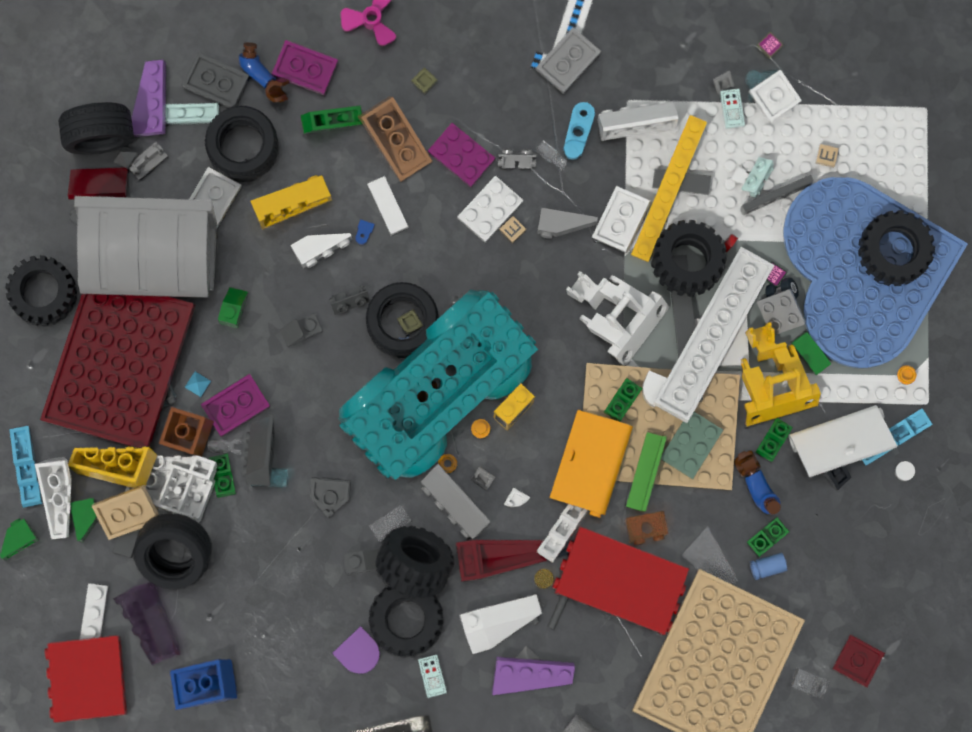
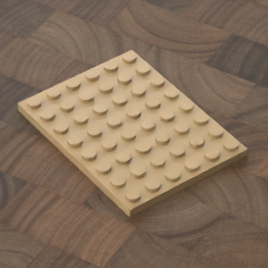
[583,363,740,490]
[632,569,805,732]

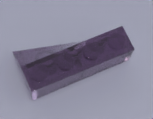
[114,582,181,665]

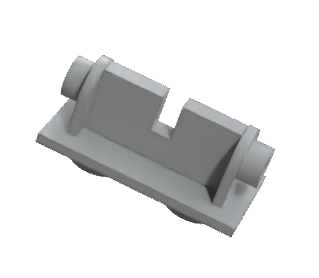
[129,142,168,180]
[498,149,536,169]

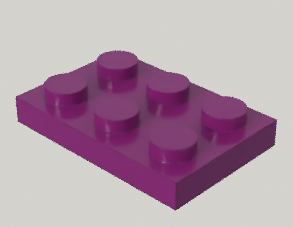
[272,40,338,95]
[428,123,495,187]
[201,374,270,437]

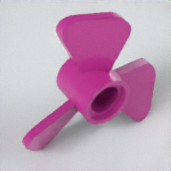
[341,0,396,46]

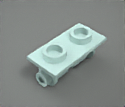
[741,157,774,198]

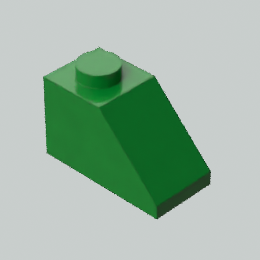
[218,287,248,328]
[70,498,98,542]
[0,518,39,561]

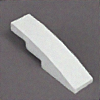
[537,504,589,562]

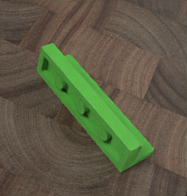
[626,432,667,512]

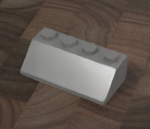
[421,464,490,540]

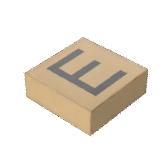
[815,144,839,168]
[499,216,526,243]

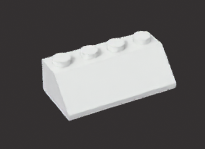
[597,101,679,141]

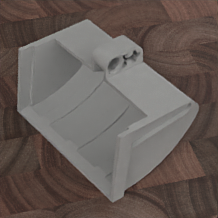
[74,196,217,298]

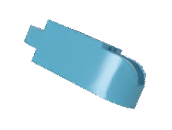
[563,102,595,160]

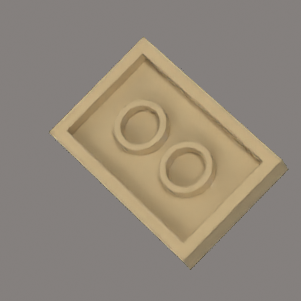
[92,485,159,540]

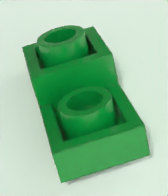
[791,332,831,375]
[604,378,642,422]
[756,418,793,462]
[209,453,236,498]
[747,517,790,557]

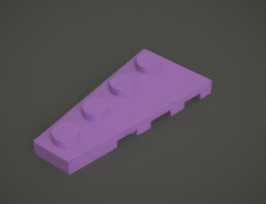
[132,60,166,137]

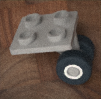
[757,277,806,335]

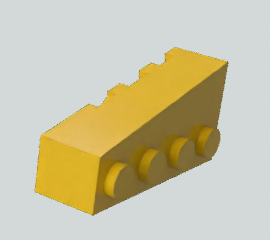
[250,175,332,230]

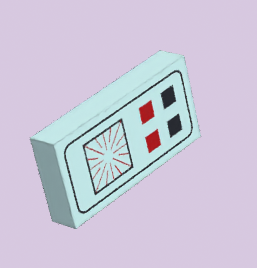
[720,89,745,129]
[418,655,447,698]

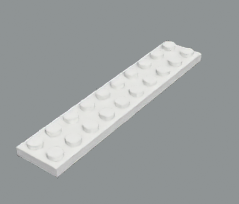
[653,247,774,423]

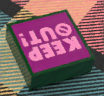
[766,262,787,288]

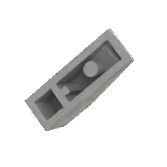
[537,208,598,239]

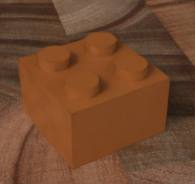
[159,407,214,457]

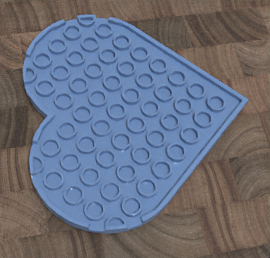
[783,177,968,368]

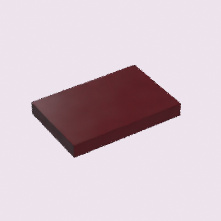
[68,167,128,200]

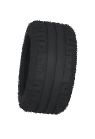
[58,102,134,154]
[205,106,279,181]
[366,282,439,358]
[133,513,212,589]

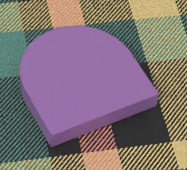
[332,626,379,674]

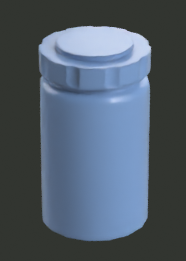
[750,553,787,580]

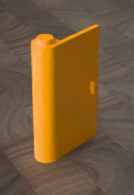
[550,410,633,518]

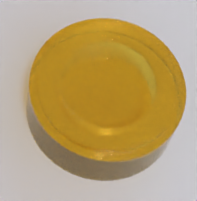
[534,569,554,589]

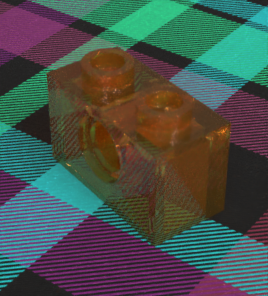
[625,511,668,545]

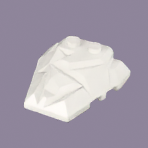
[125,456,217,523]

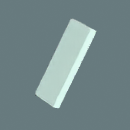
[165,103,219,124]

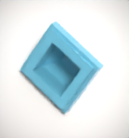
[185,371,211,397]

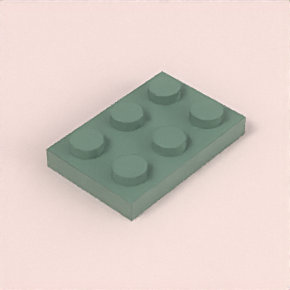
[661,412,723,479]

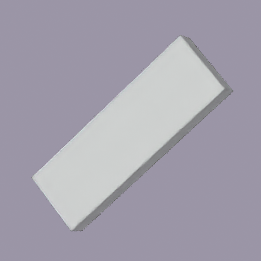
[367,176,408,235]

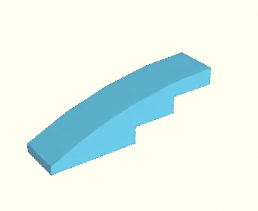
[862,408,933,466]
[9,426,42,508]

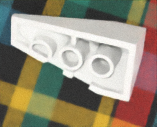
[35,457,71,539]
[460,595,542,654]

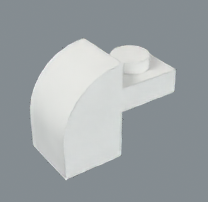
[642,371,667,408]

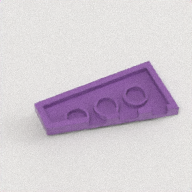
[492,657,575,695]

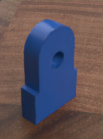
[355,219,375,245]

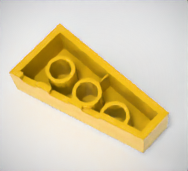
[68,447,157,488]

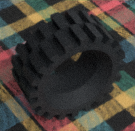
[5,255,77,327]

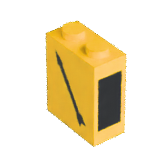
[493,384,535,431]

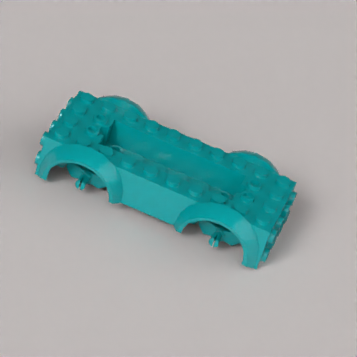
[338,289,538,480]

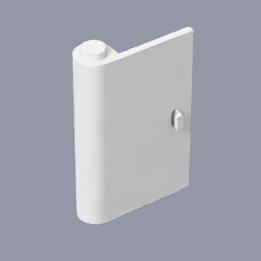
[789,405,897,477]

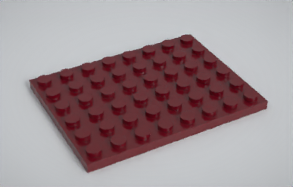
[40,294,196,448]

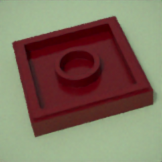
[832,634,885,688]

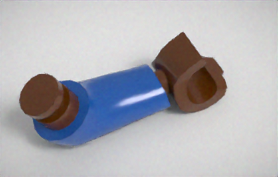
[239,42,289,102]
[734,450,781,514]

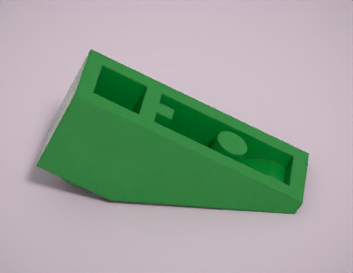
[300,106,362,134]

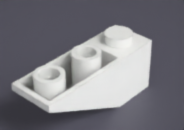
[291,233,352,268]

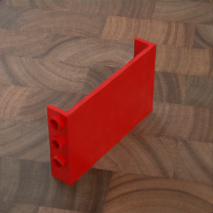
[552,527,689,635]

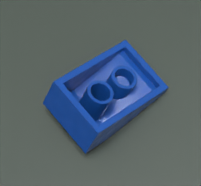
[170,659,237,710]

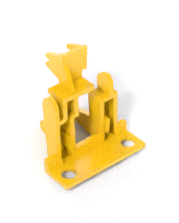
[741,322,821,426]

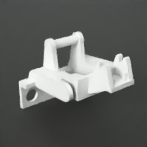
[566,271,670,366]

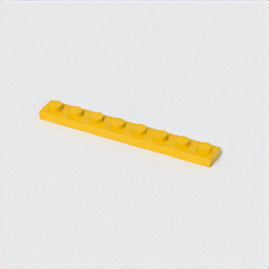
[631,115,707,262]

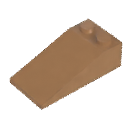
[358,96,432,181]

